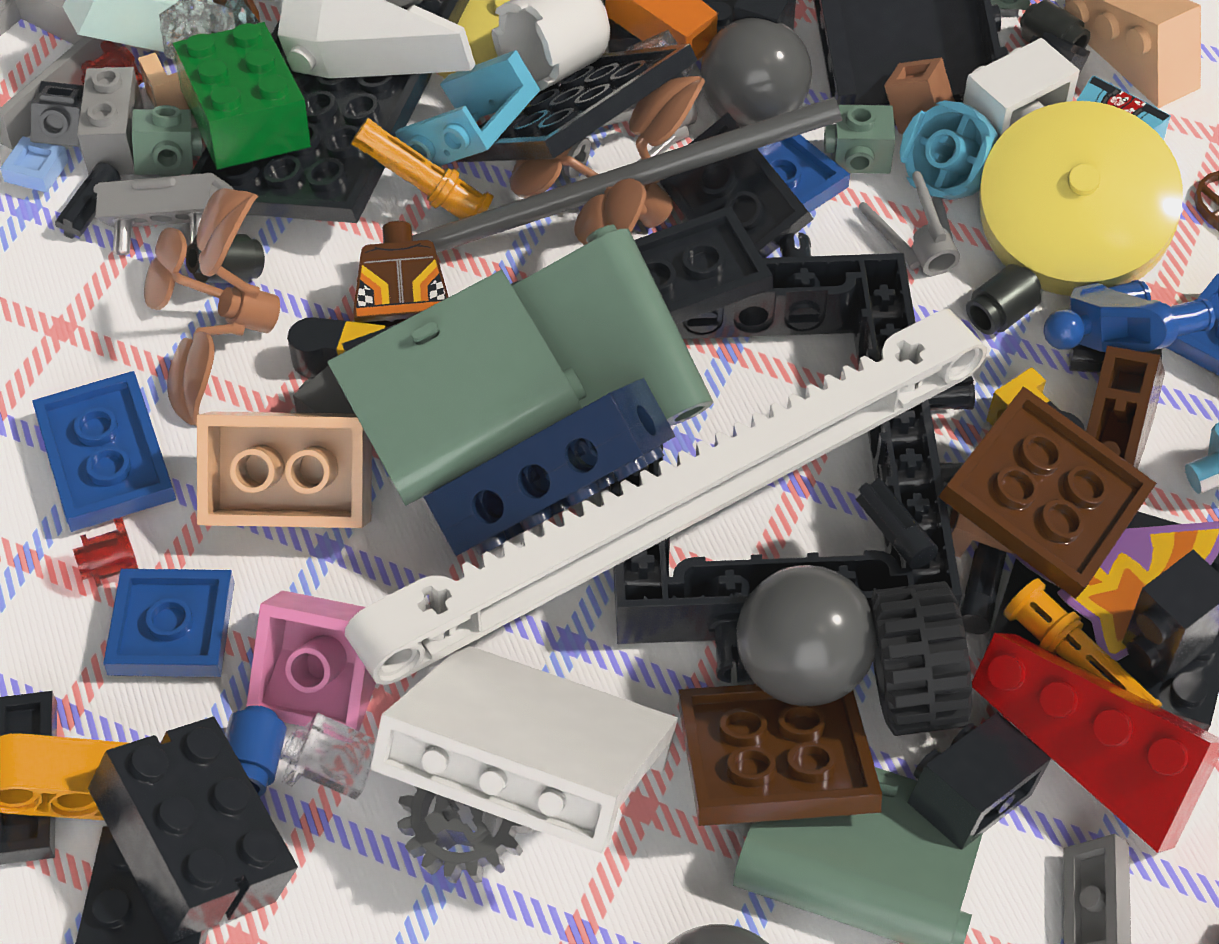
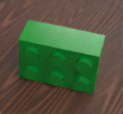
[172,22,311,170]

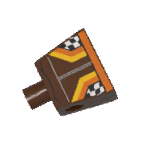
[353,221,449,328]

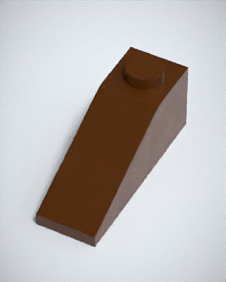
[1086,346,1165,469]

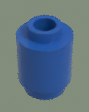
[225,706,287,797]

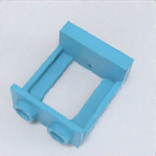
[395,50,540,166]

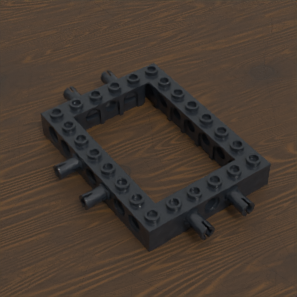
[609,232,975,683]

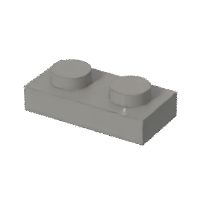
[1063,834,1132,944]

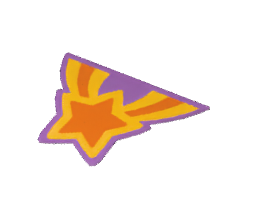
[1012,521,1219,661]

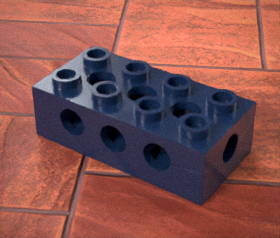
[423,378,676,556]

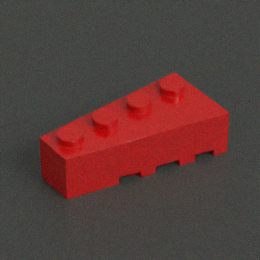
[972,633,1219,853]

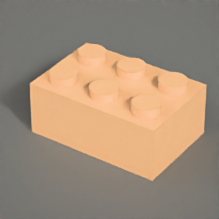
[197,411,372,528]

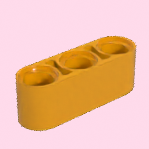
[0,733,128,820]

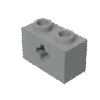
[77,67,144,175]

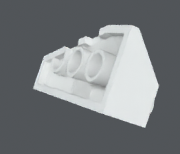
[278,0,476,78]

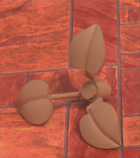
[509,76,705,245]
[144,188,280,426]

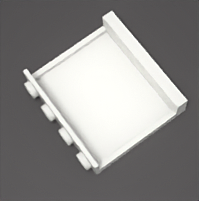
[370,645,678,854]

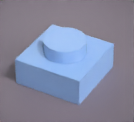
[0,136,69,193]

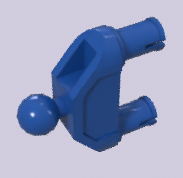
[1043,280,1215,352]

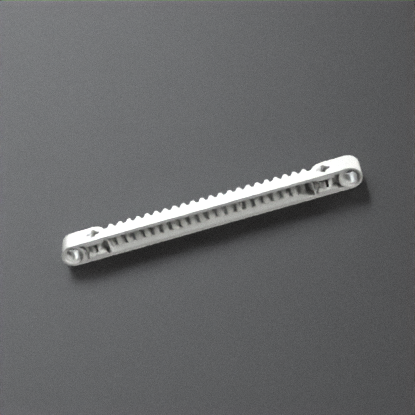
[345,309,987,685]

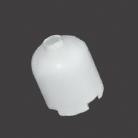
[491,0,610,91]

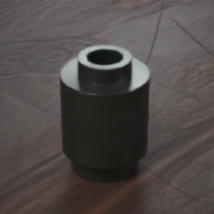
[1020,0,1090,49]
[185,234,265,283]
[966,264,1041,335]

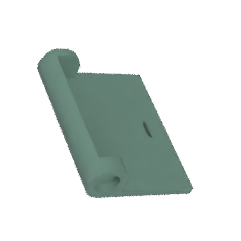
[512,225,714,426]
[327,269,586,506]
[733,767,983,944]

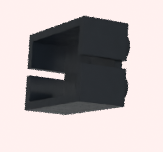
[88,716,298,944]

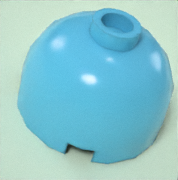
[899,100,998,200]

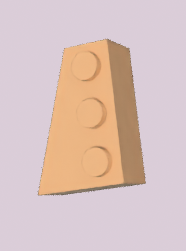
[1064,0,1201,109]

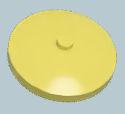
[979,101,1183,290]

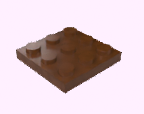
[938,386,1157,599]
[678,684,882,826]

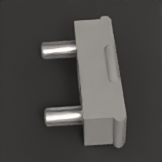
[93,173,233,256]

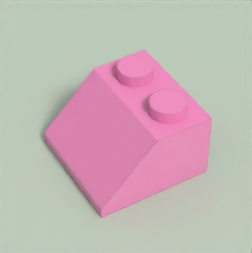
[246,590,376,737]

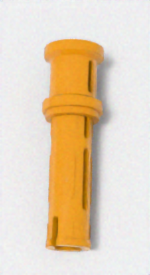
[351,118,494,219]
[1003,578,1162,707]

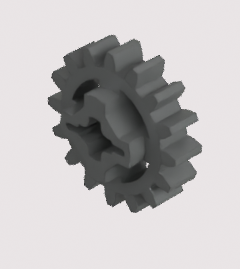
[397,786,532,884]

